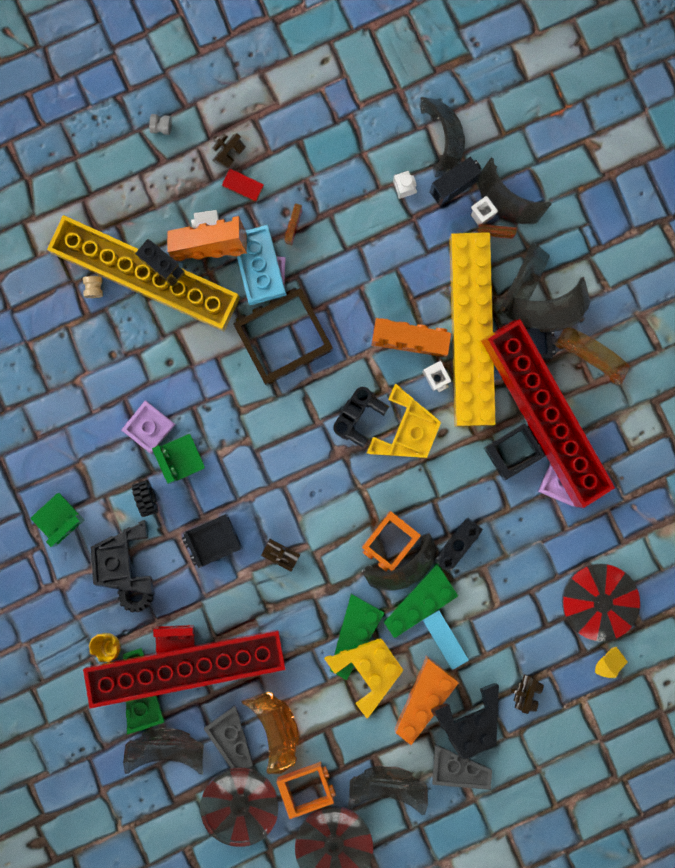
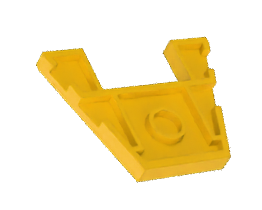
[367,384,441,458]
[324,638,403,719]

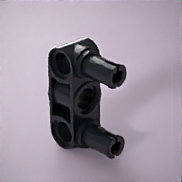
[333,387,390,448]
[434,517,483,573]

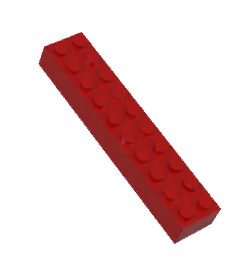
[481,319,615,508]
[83,629,285,709]

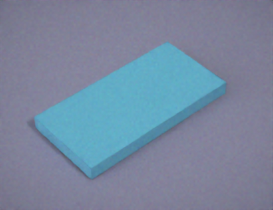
[237,225,286,305]

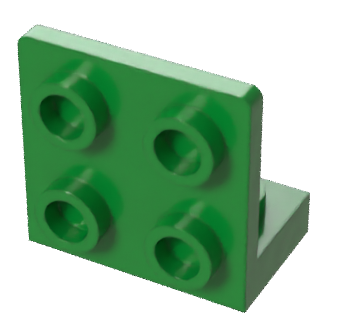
[152,434,205,484]
[31,493,85,547]

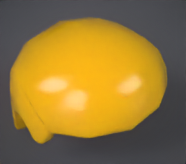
[89,633,121,662]

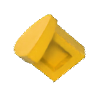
[595,647,628,678]

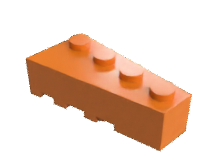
[167,216,247,261]
[371,318,451,358]
[395,655,459,745]

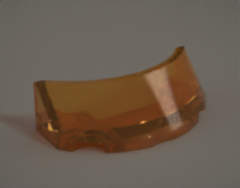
[554,325,630,385]
[241,692,299,774]

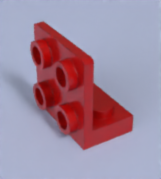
[153,625,195,653]

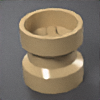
[83,276,103,298]

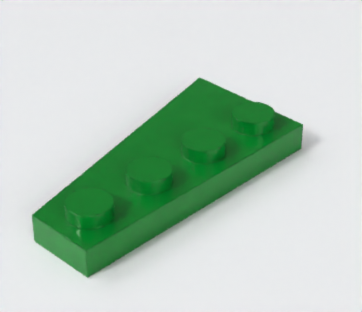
[384,564,458,639]
[330,593,384,680]
[123,648,165,735]

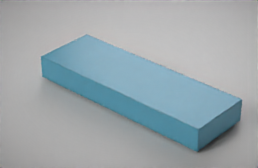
[423,610,469,670]

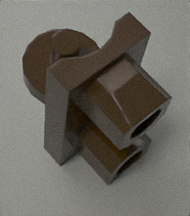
[212,133,246,168]
[261,539,301,572]
[510,674,544,714]

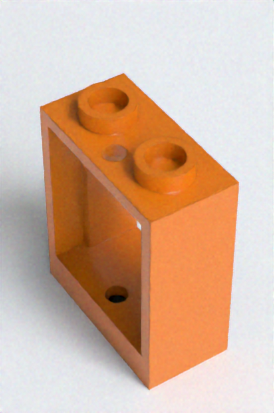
[362,511,421,572]
[277,762,336,819]

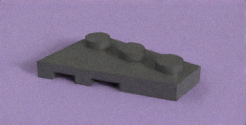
[203,705,253,769]
[432,744,492,790]

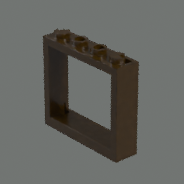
[233,288,333,386]

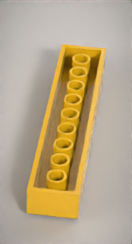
[47,215,240,332]
[449,233,495,427]

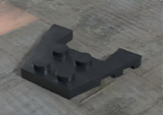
[91,520,154,595]
[431,683,499,760]

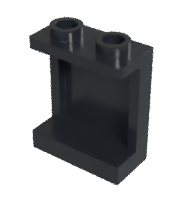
[135,239,185,287]
[182,514,243,568]

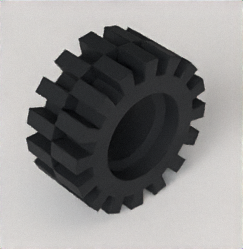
[132,480,158,517]
[117,577,154,613]

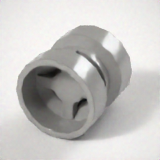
[149,114,172,135]

